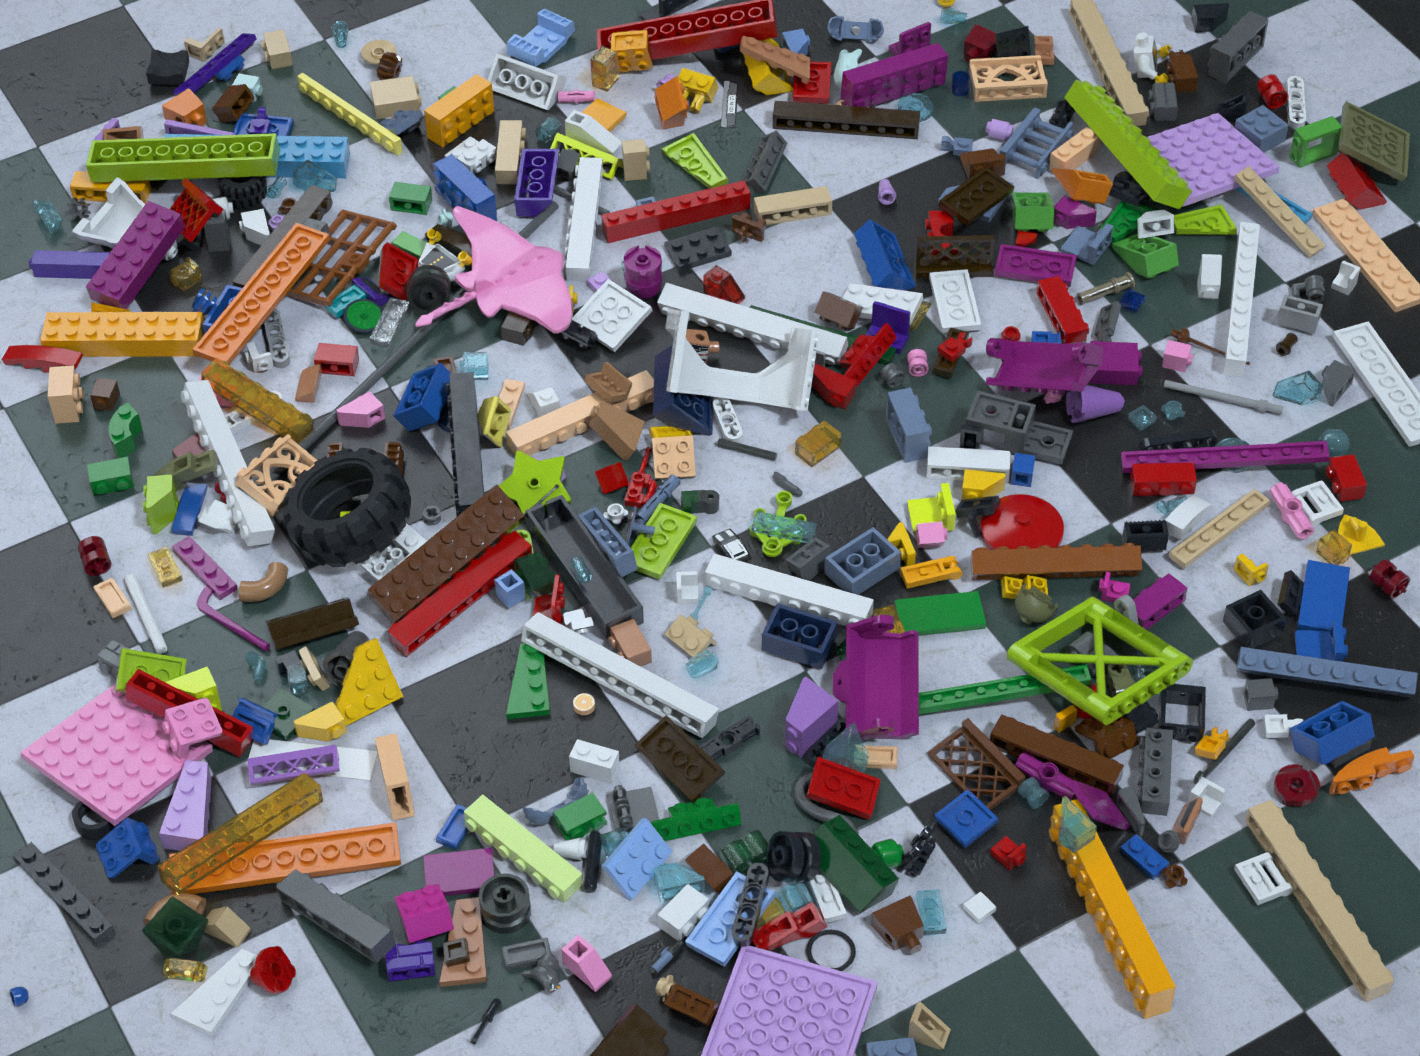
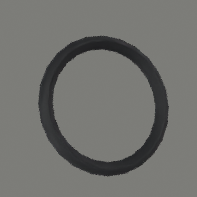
[806,929,856,971]

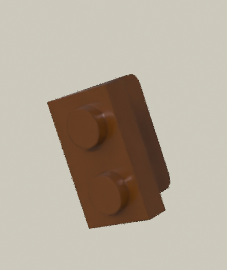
[960,148,1006,179]
[1074,716,1139,759]

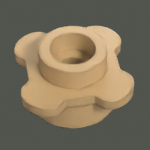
[656,975,675,1002]

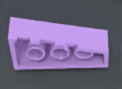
[159,760,212,852]

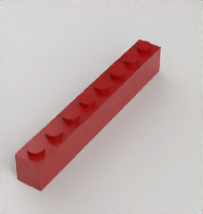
[601,180,751,243]
[388,530,533,657]

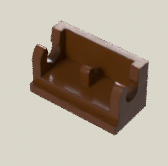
[685,843,734,895]
[664,983,719,1027]

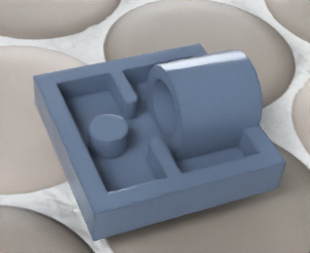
[380,109,424,135]

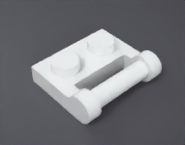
[1291,480,1344,527]
[1234,852,1294,905]

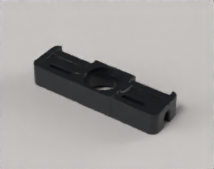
[699,716,760,760]

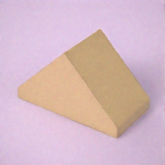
[199,906,251,948]
[908,1002,951,1050]

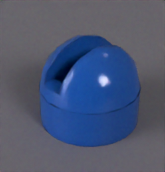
[9,986,29,1007]

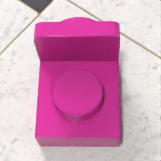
[1098,572,1130,603]

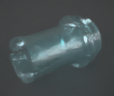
[266,176,287,198]
[570,556,592,583]

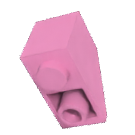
[336,391,385,428]
[561,935,612,992]

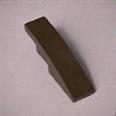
[425,224,472,258]

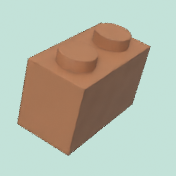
[608,619,652,667]

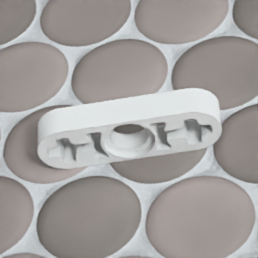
[713,397,743,443]

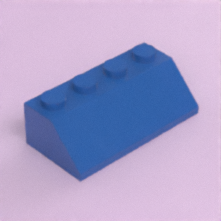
[854,219,916,290]

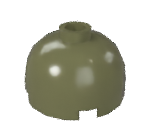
[1015,584,1059,624]

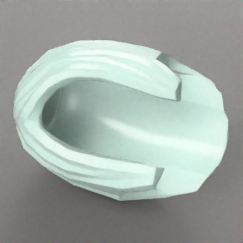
[834,49,872,89]

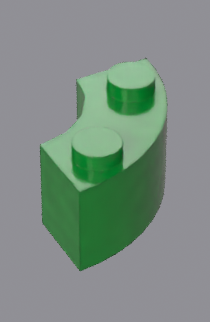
[109,402,142,458]

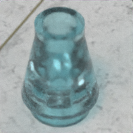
[940,7,967,25]
[331,21,349,48]

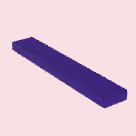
[173,33,257,96]

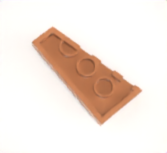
[740,36,810,84]
[439,897,487,987]

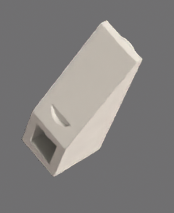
[565,110,622,155]

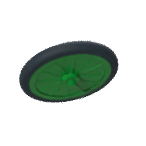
[343,299,385,334]

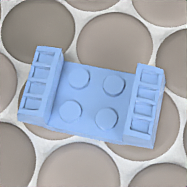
[507,8,575,67]

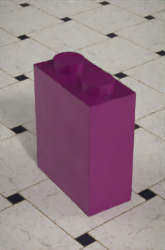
[1089,341,1142,385]

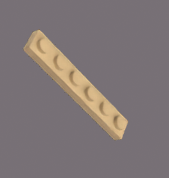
[1234,166,1325,258]
[1169,489,1270,569]

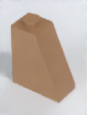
[589,400,645,461]

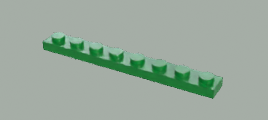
[919,664,1092,715]

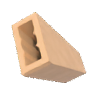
[375,733,415,821]

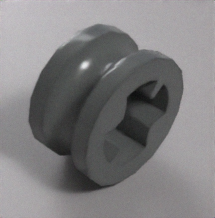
[423,506,441,526]

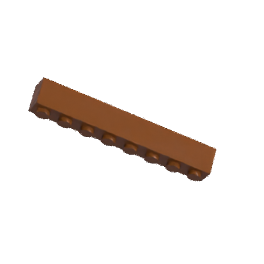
[970,543,1142,580]

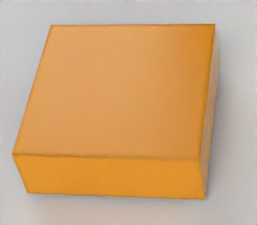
[1054,705,1078,733]

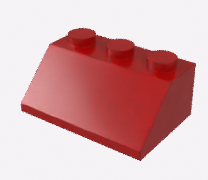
[1327,153,1387,210]

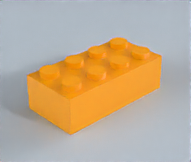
[424,74,494,148]

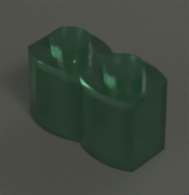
[514,551,555,599]
[720,830,768,876]

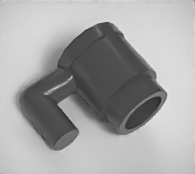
[1291,275,1325,303]

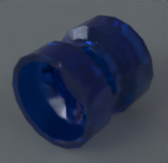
[951,71,970,96]

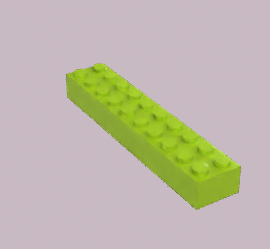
[1064,80,1192,209]
[86,133,280,182]

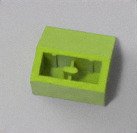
[143,474,179,534]

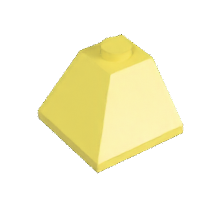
[478,396,512,447]

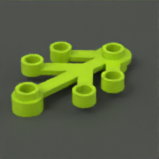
[750,491,807,557]

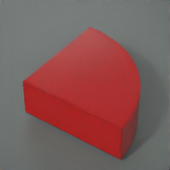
[1015,231,1037,247]

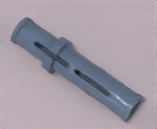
[635,474,681,524]

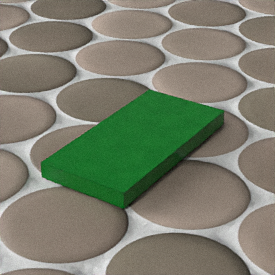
[894,591,986,636]

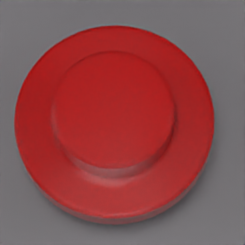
[1001,326,1021,341]

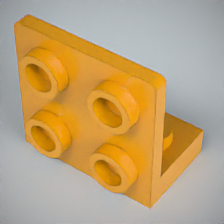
[611,30,653,72]

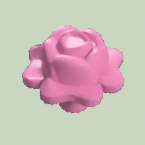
[1044,390,1063,404]

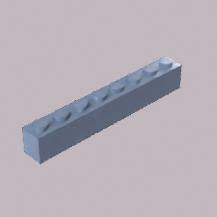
[1236,647,1418,698]

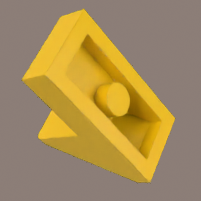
[887,522,916,566]

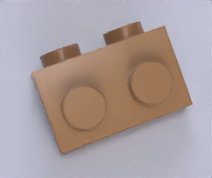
[584,362,632,403]

